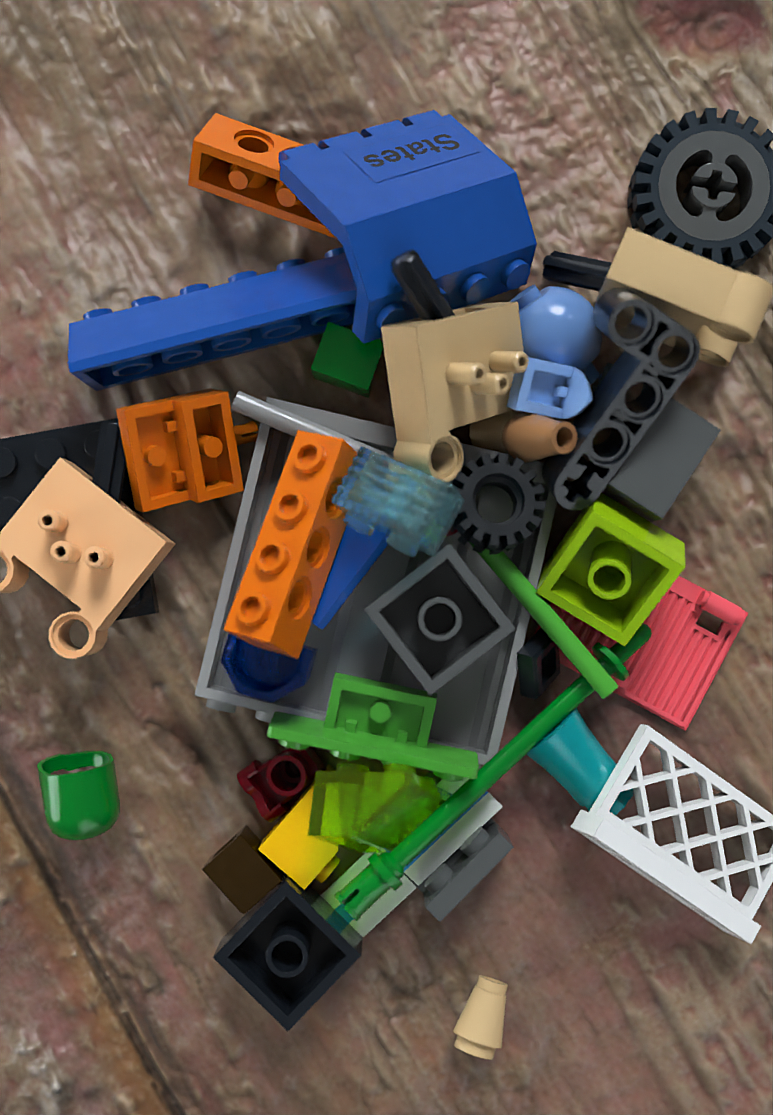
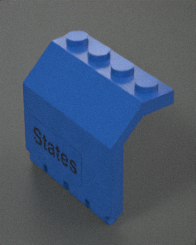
[278,110,537,344]

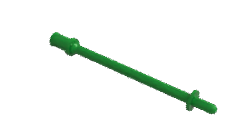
[335,623,652,921]

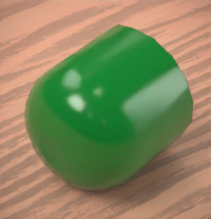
[37,751,120,840]

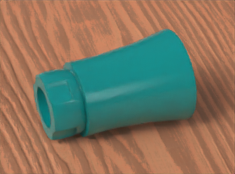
[526,708,634,815]

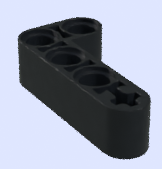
[542,288,700,510]

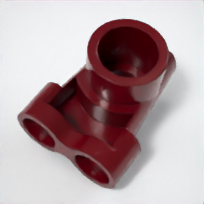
[237,746,325,822]

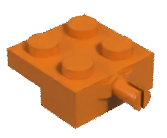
[116,388,259,512]

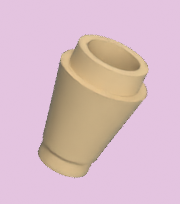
[453,975,508,1059]

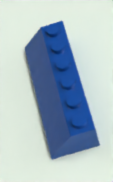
[68,247,357,391]

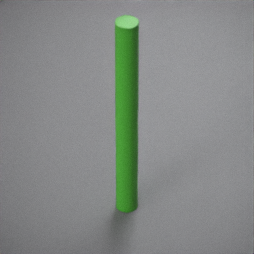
[469,542,619,699]

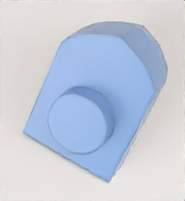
[507,357,593,419]

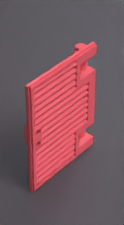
[534,576,748,731]

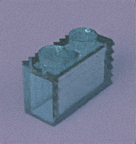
[332,447,465,557]

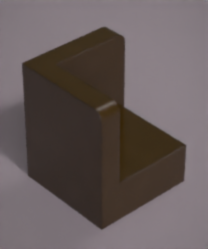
[202,825,284,914]

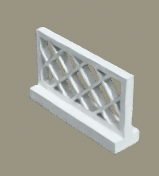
[571,724,773,944]

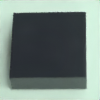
[517,628,561,700]

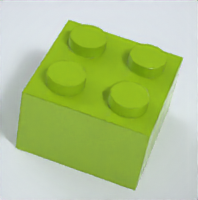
[536,493,685,646]

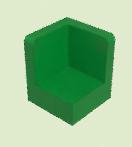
[311,322,384,398]

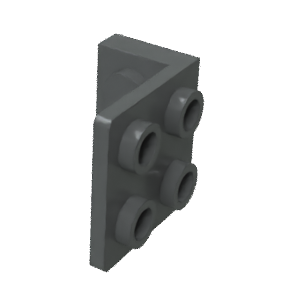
[368,770,514,922]

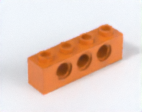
[188,113,337,239]
[223,430,368,659]

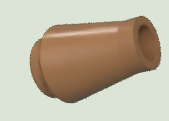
[502,411,577,463]

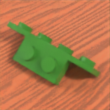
[267,672,479,781]

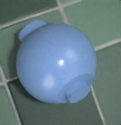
[510,285,602,385]

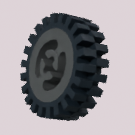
[627,108,773,269]

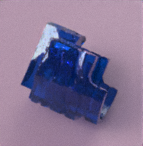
[221,633,318,703]

